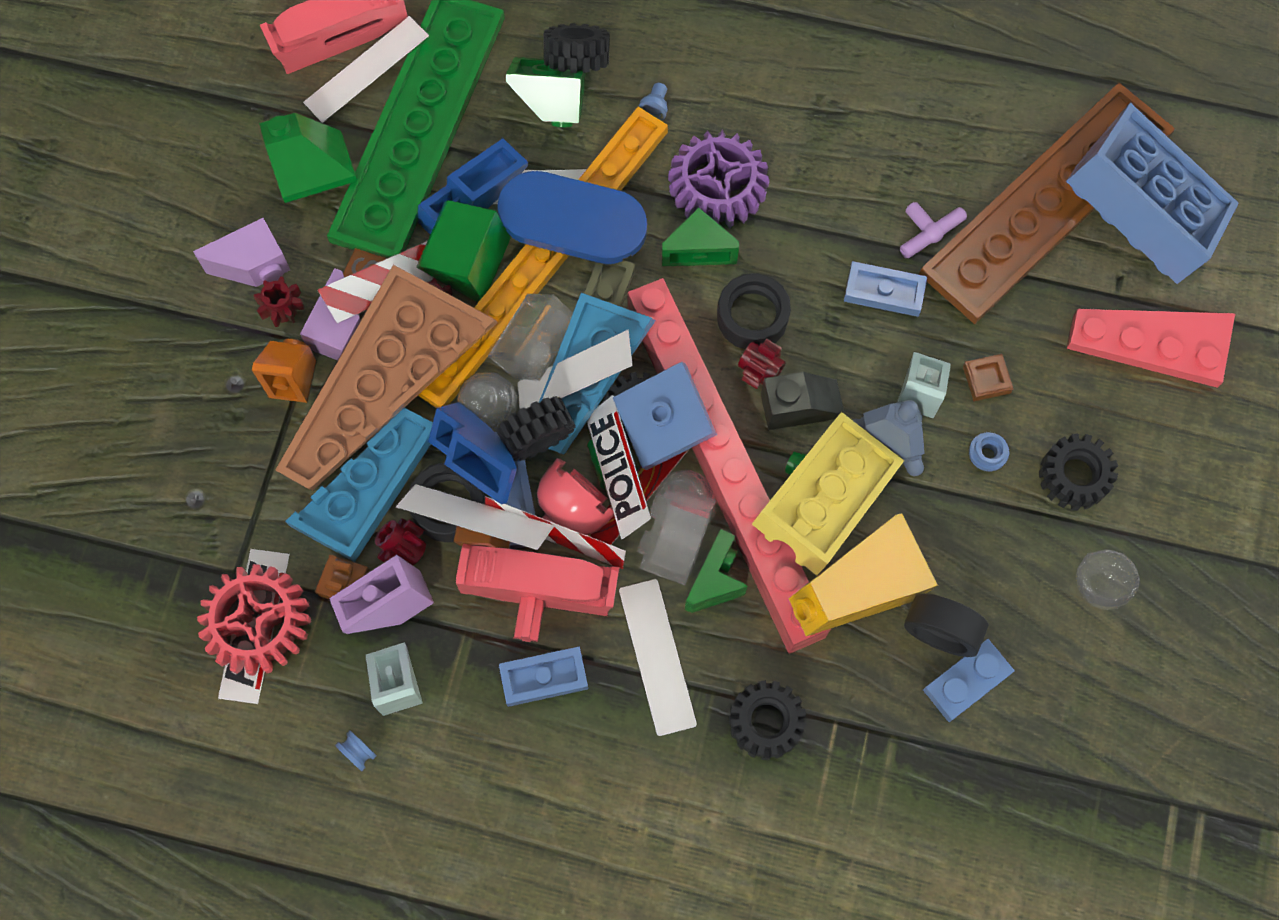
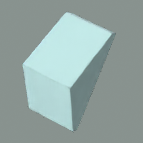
[897,352,951,418]
[366,642,423,716]

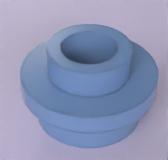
[969,432,1009,471]

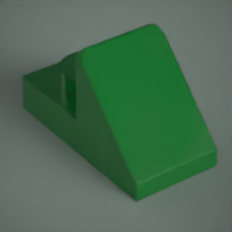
[685,529,748,613]

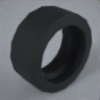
[717,273,791,349]
[410,462,485,543]
[904,593,989,657]

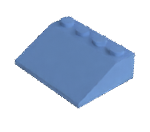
[1066,103,1239,284]

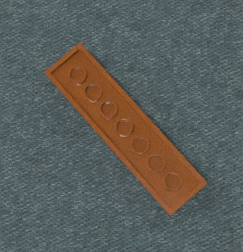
[919,83,1175,324]

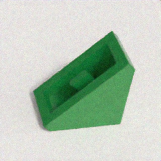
[662,208,739,266]

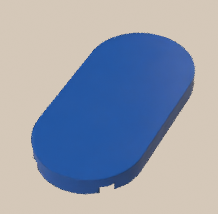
[498,171,647,264]

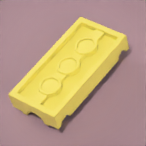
[752,412,904,576]

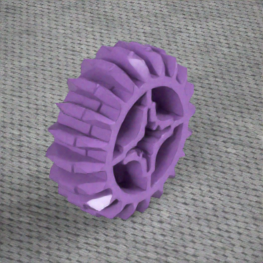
[668,129,769,229]

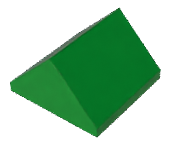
[416,200,511,303]

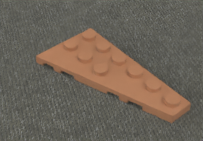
[275,264,497,491]

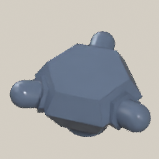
[852,400,925,476]

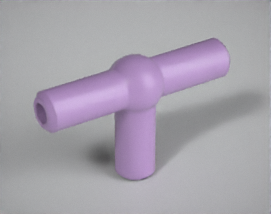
[900,202,967,258]

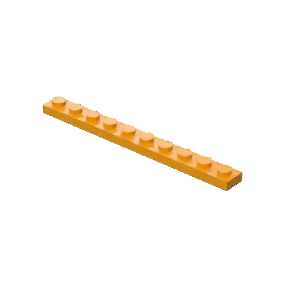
[418,106,668,408]

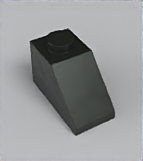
[761,372,845,431]

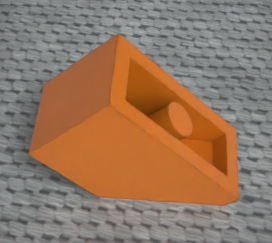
[252,339,316,403]

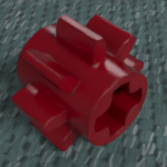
[253,276,305,327]
[738,338,786,389]
[375,518,426,566]

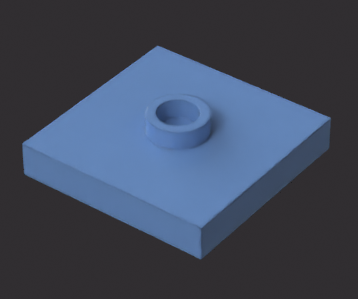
[613,362,717,470]

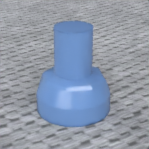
[639,83,668,121]

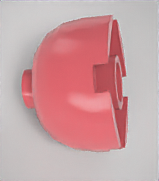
[537,458,614,536]

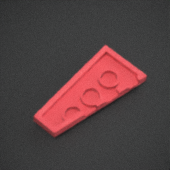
[1067,309,1235,388]

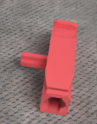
[259,0,408,74]
[456,544,620,642]

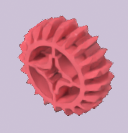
[197,564,311,676]

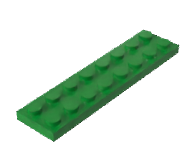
[327,0,505,258]

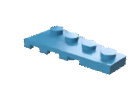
[539,293,656,454]
[285,408,433,562]

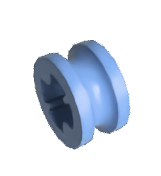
[335,730,377,771]

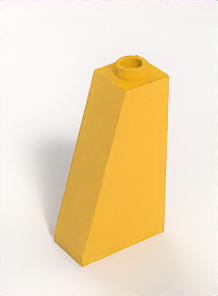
[788,513,938,637]

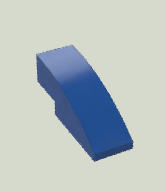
[418,138,528,234]
[428,402,517,505]

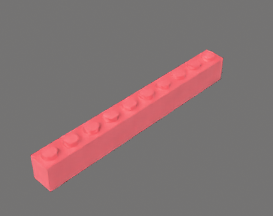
[628,278,831,654]

